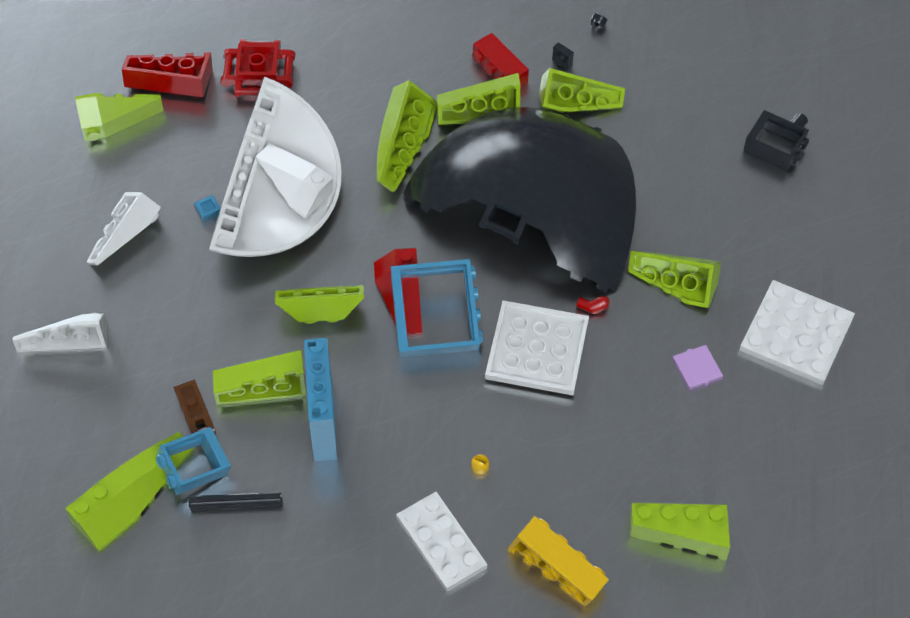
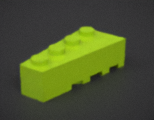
[437,73,520,125]
[212,350,307,405]
[629,503,730,560]

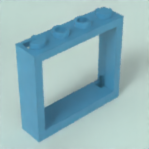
[391,259,483,358]
[304,338,337,461]

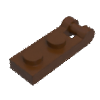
[173,379,217,435]

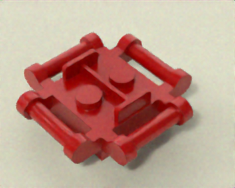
[220,39,296,98]

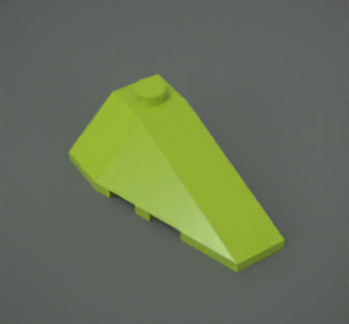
[628,250,721,308]

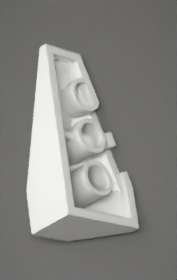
[256,143,334,219]
[87,192,161,265]
[13,312,108,352]

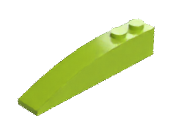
[377,80,437,192]
[65,432,194,552]

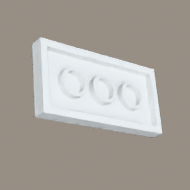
[396,492,487,592]

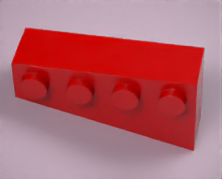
[121,52,213,97]

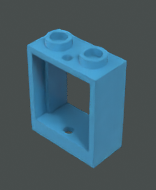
[156,427,231,495]

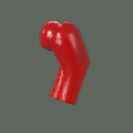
[576,296,610,314]

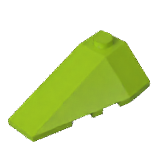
[539,68,626,112]
[75,93,164,141]

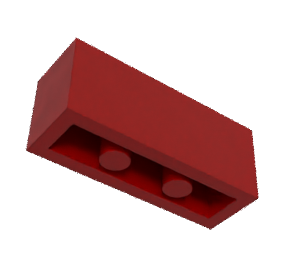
[472,33,529,87]

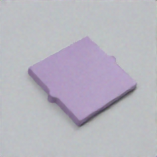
[672,345,723,390]

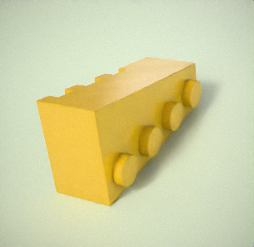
[506,516,609,607]

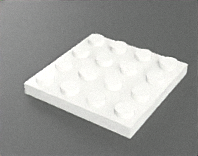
[739,280,855,385]
[485,300,589,396]

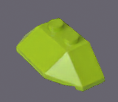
[275,285,364,324]

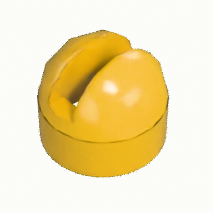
[471,454,490,474]

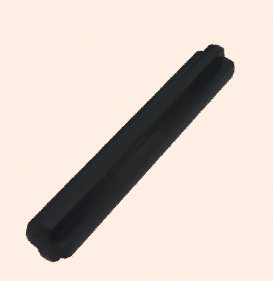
[189,492,283,510]

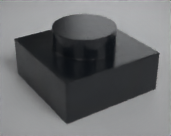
[552,42,574,70]

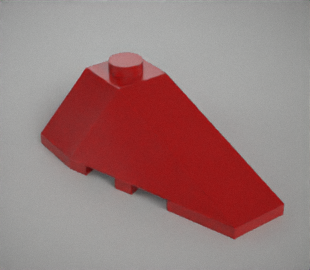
[374,248,422,336]

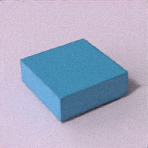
[194,195,221,222]

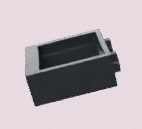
[743,110,810,170]

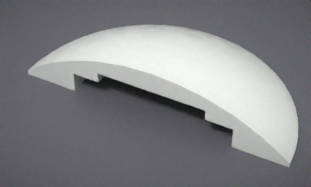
[209,77,342,257]

